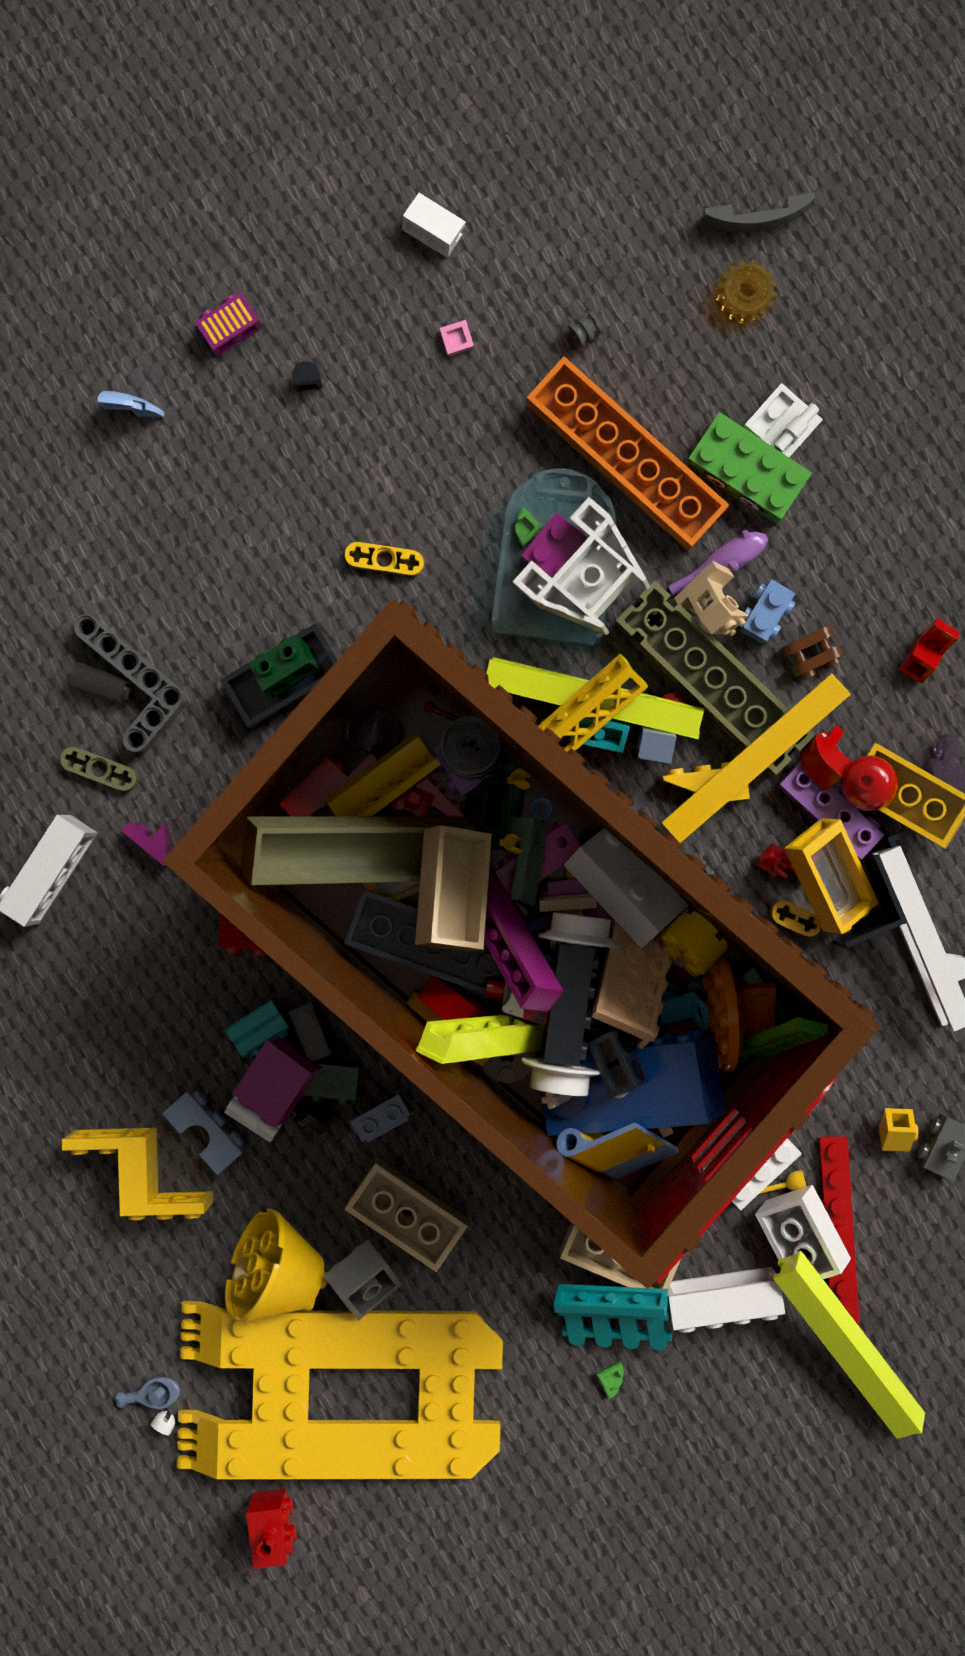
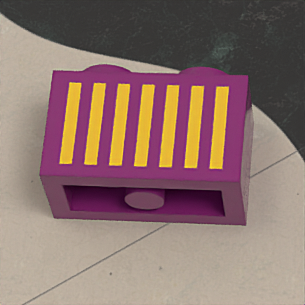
[195,293,263,357]

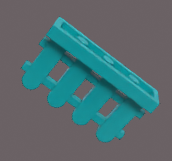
[554,1284,672,1351]

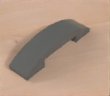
[702,193,815,232]

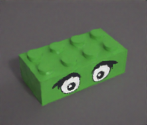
[686,412,812,525]

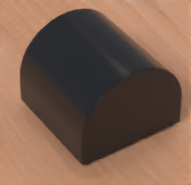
[292,361,323,392]

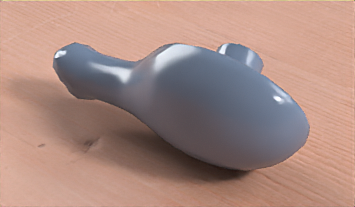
[115,1377,180,1410]

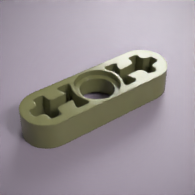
[60,747,138,791]

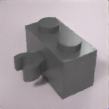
[917,1113,965,1182]

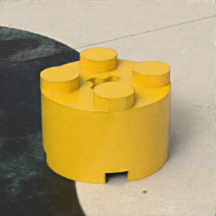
[662,909,728,977]

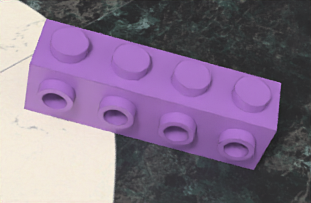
[776,761,884,859]

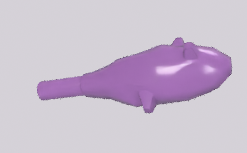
[668,530,768,596]

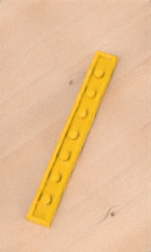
[662,673,851,843]

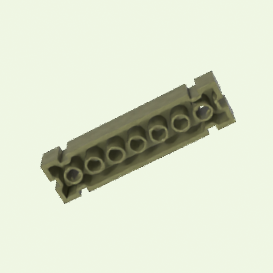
[614,580,815,776]

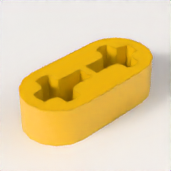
[770,900,821,937]

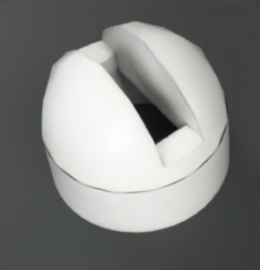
[150,1411,175,1436]

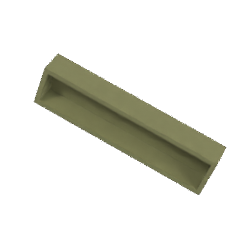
[240,816,475,885]

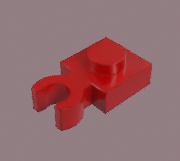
[755,843,792,878]

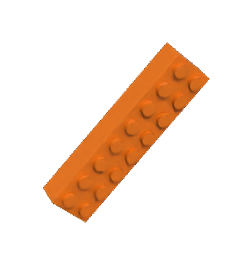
[526,356,729,552]

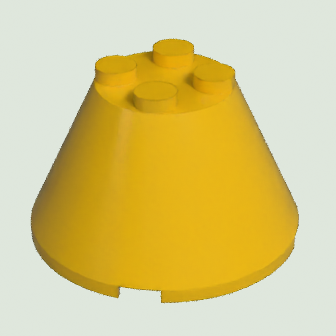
[225,1209,327,1321]

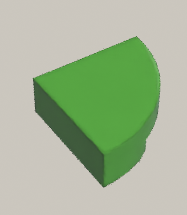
[515,507,543,546]
[596,1360,624,1399]

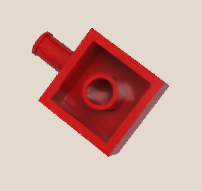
[246,1488,297,1569]

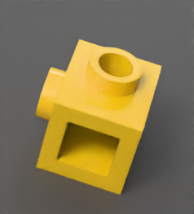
[879,1108,918,1152]

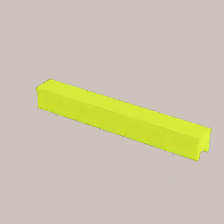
[487,657,705,739]
[416,1014,545,1064]
[773,1251,925,1439]

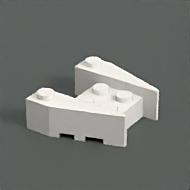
[513,497,650,635]

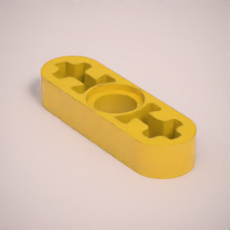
[345,542,424,577]

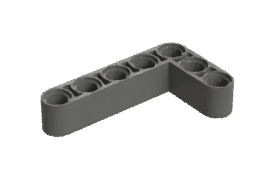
[74,614,187,753]

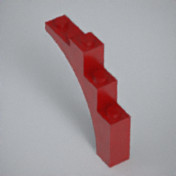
[279,754,465,818]

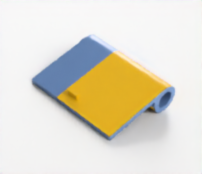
[557,1122,679,1180]

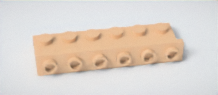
[591,915,679,1049]

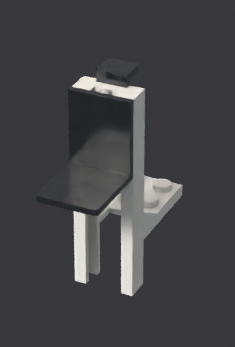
[833,828,965,1031]

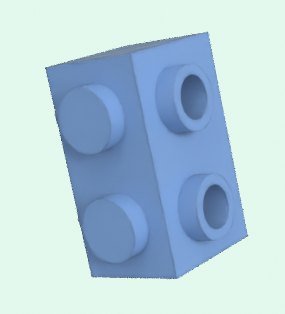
[739,579,795,644]

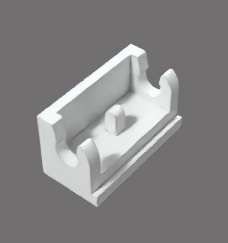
[402,193,466,258]

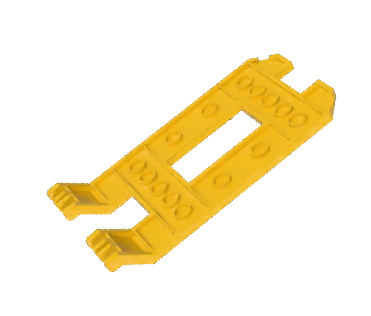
[176,1301,503,1479]

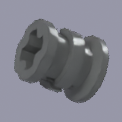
[568,312,604,349]

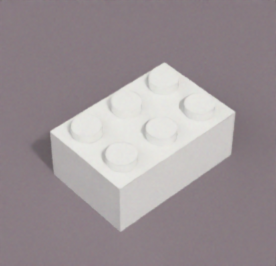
[702,1121,802,1210]
[755,1185,851,1279]

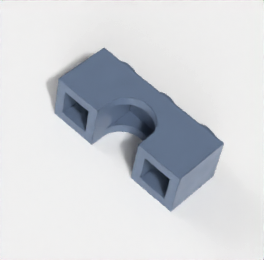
[162,1088,246,1175]

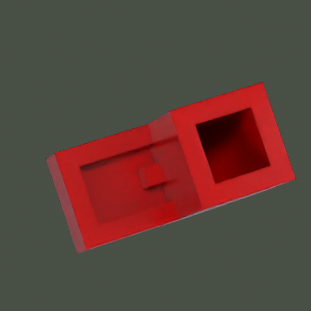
[899,618,960,684]
[800,725,851,791]

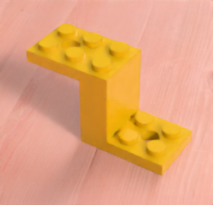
[62,1128,213,1220]

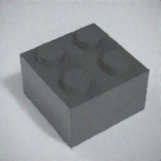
[324,1240,402,1321]

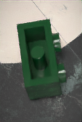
[249,635,320,698]

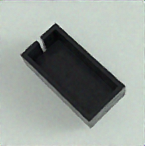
[220,623,338,729]

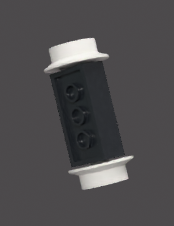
[521,912,620,1096]

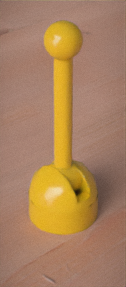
[759,1170,806,1194]

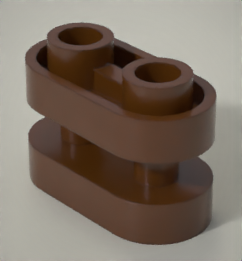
[780,625,844,681]

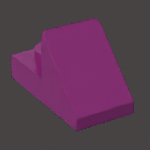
[122,822,171,866]

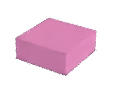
[440,320,474,357]

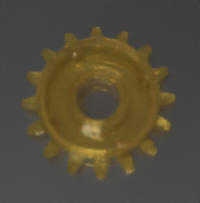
[716,260,778,323]

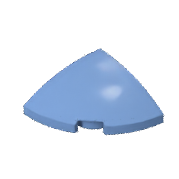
[98,391,164,418]

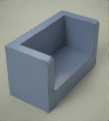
[636,725,677,764]

